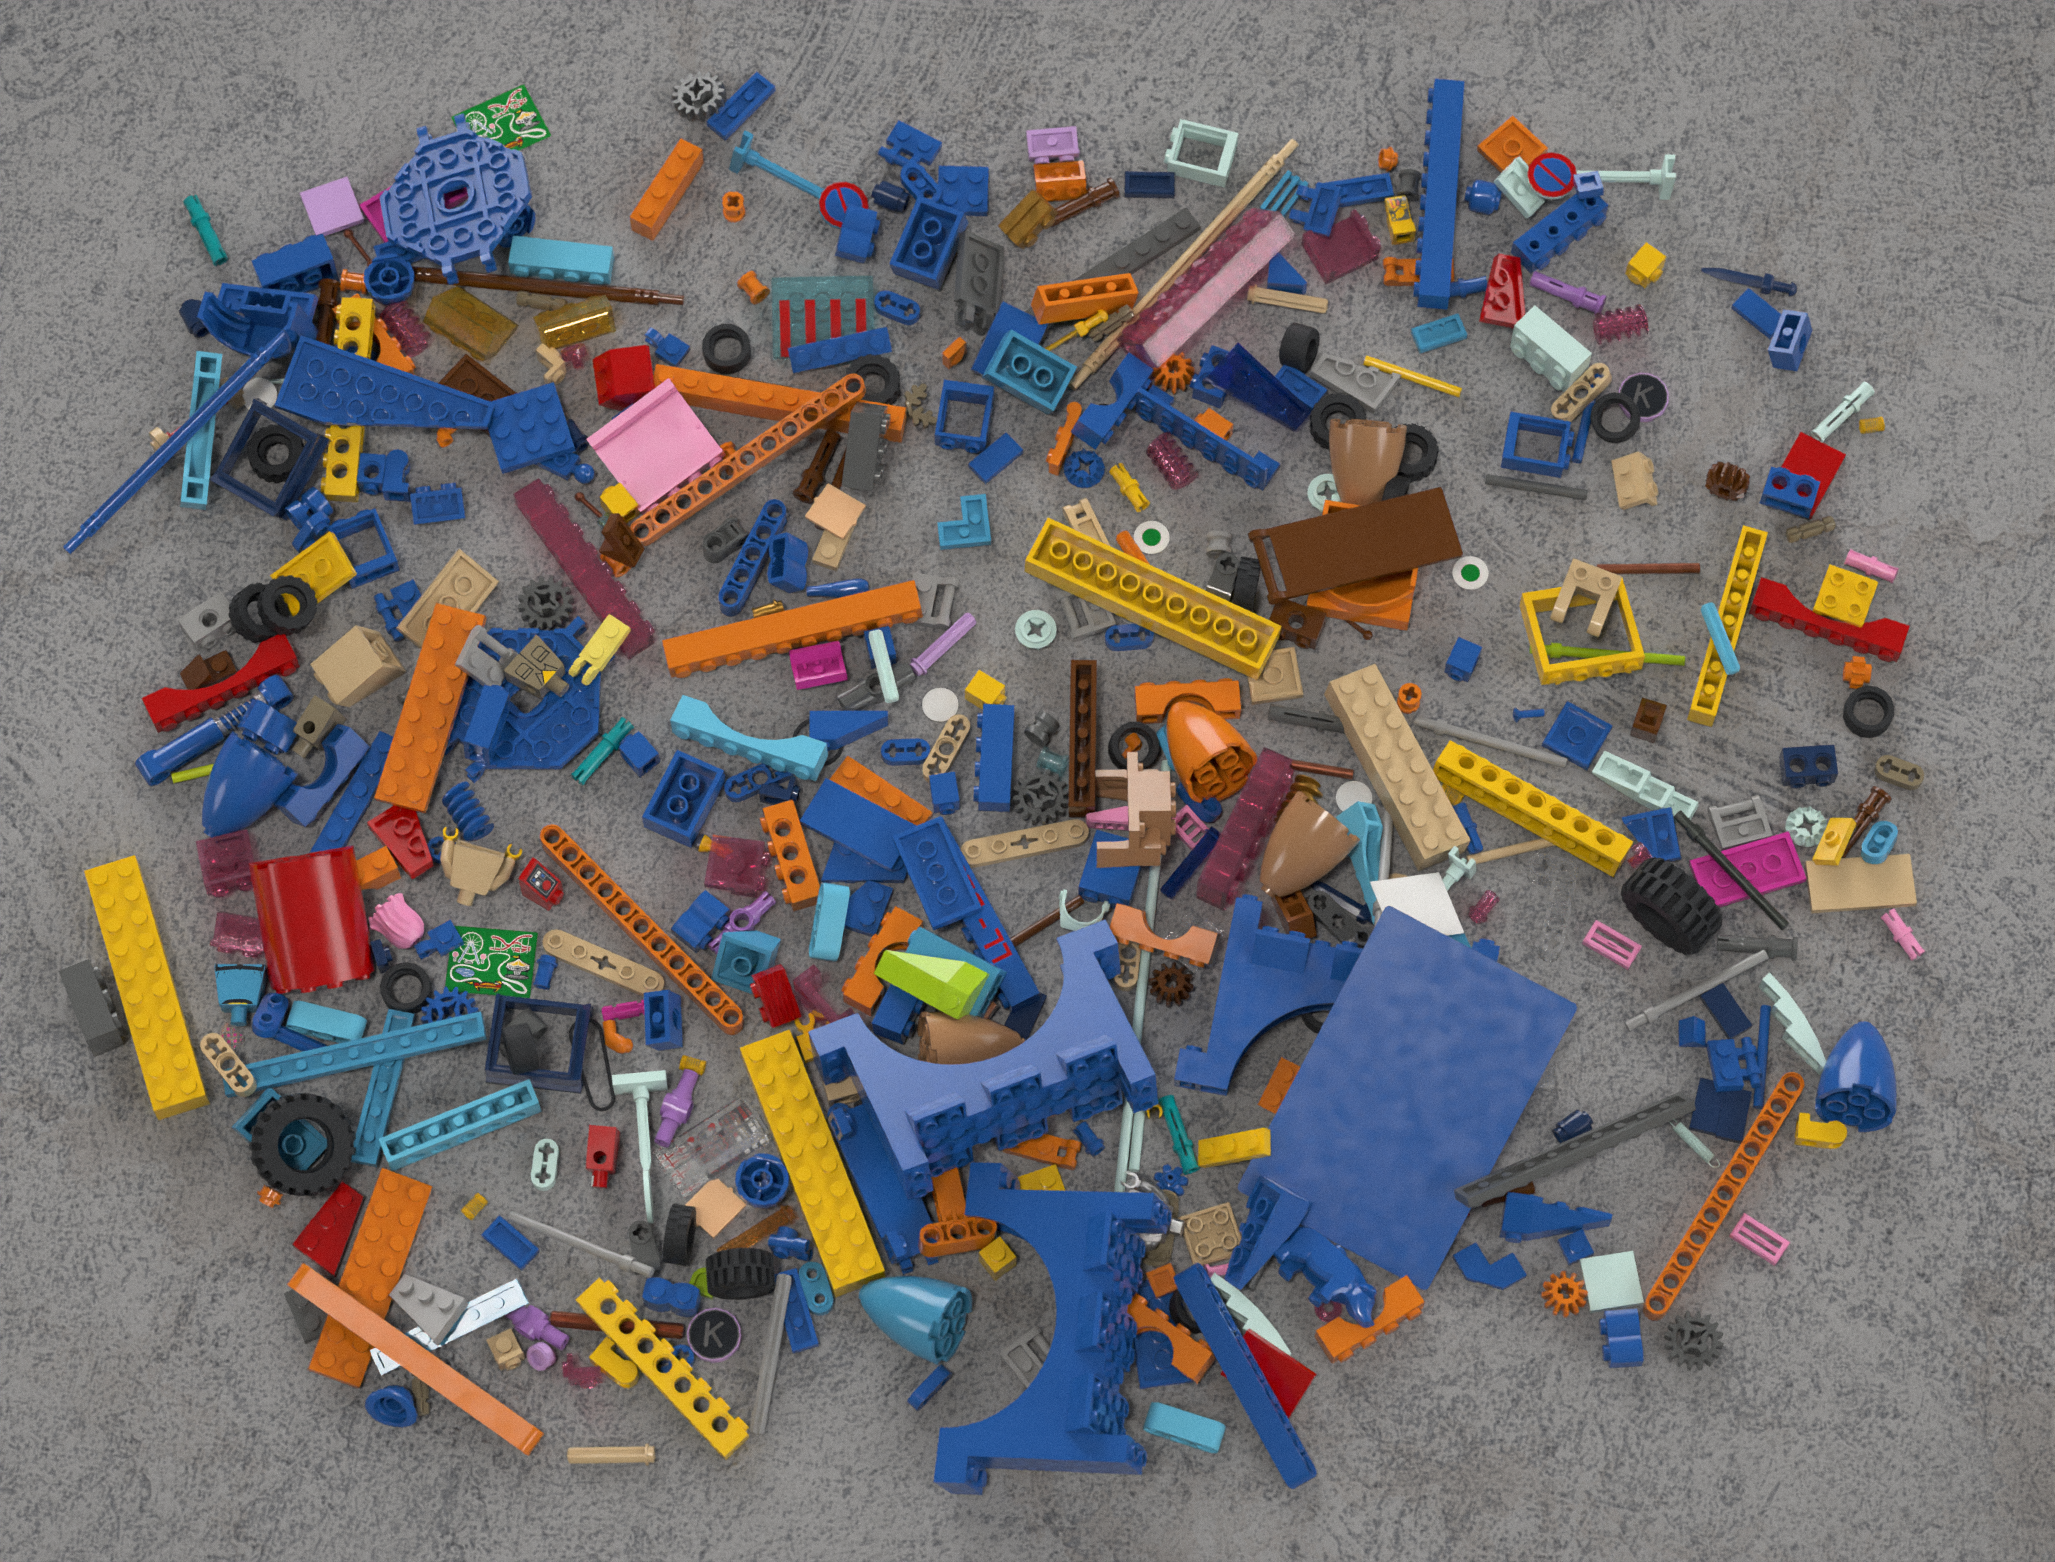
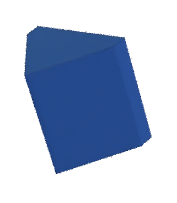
[1678,1016,1706,1048]

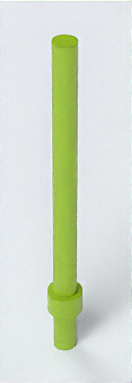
[1529,642,1685,666]

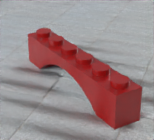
[1749,577,1910,662]
[141,634,300,733]

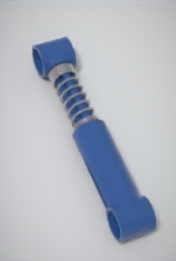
[135,675,294,786]

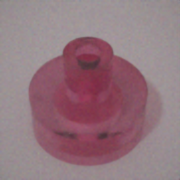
[560,343,588,369]
[1627,841,1652,868]

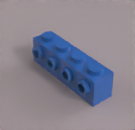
[1511,193,1608,274]
[973,704,1014,812]

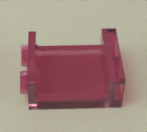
[1301,209,1381,285]
[793,964,855,1027]

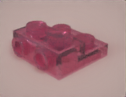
[196,829,255,898]
[704,835,770,898]

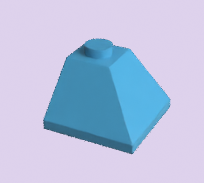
[711,930,781,994]

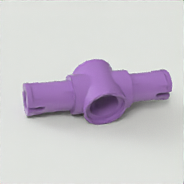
[708,891,776,955]
[655,1069,698,1148]
[504,1305,570,1350]

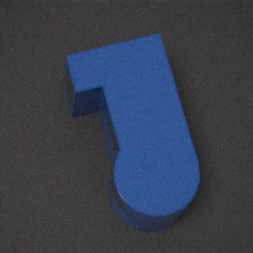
[382,449,411,502]

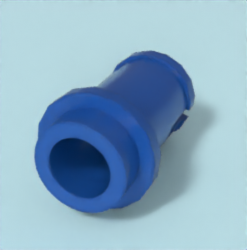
[533,955,558,990]
[1073,1121,1105,1157]

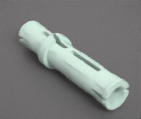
[1810,382,1875,442]

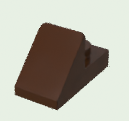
[599,513,645,568]
[180,650,237,690]
[1630,697,1667,743]

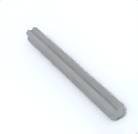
[750,1274,792,1435]

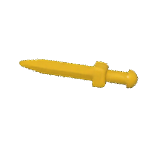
[1045,310,1108,351]

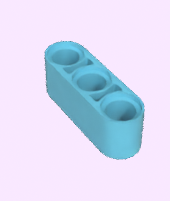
[809,882,850,962]
[286,1001,367,1043]
[1143,1402,1226,1453]

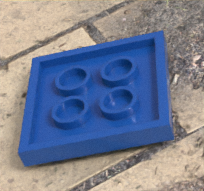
[488,382,576,474]

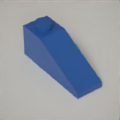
[809,711,888,751]

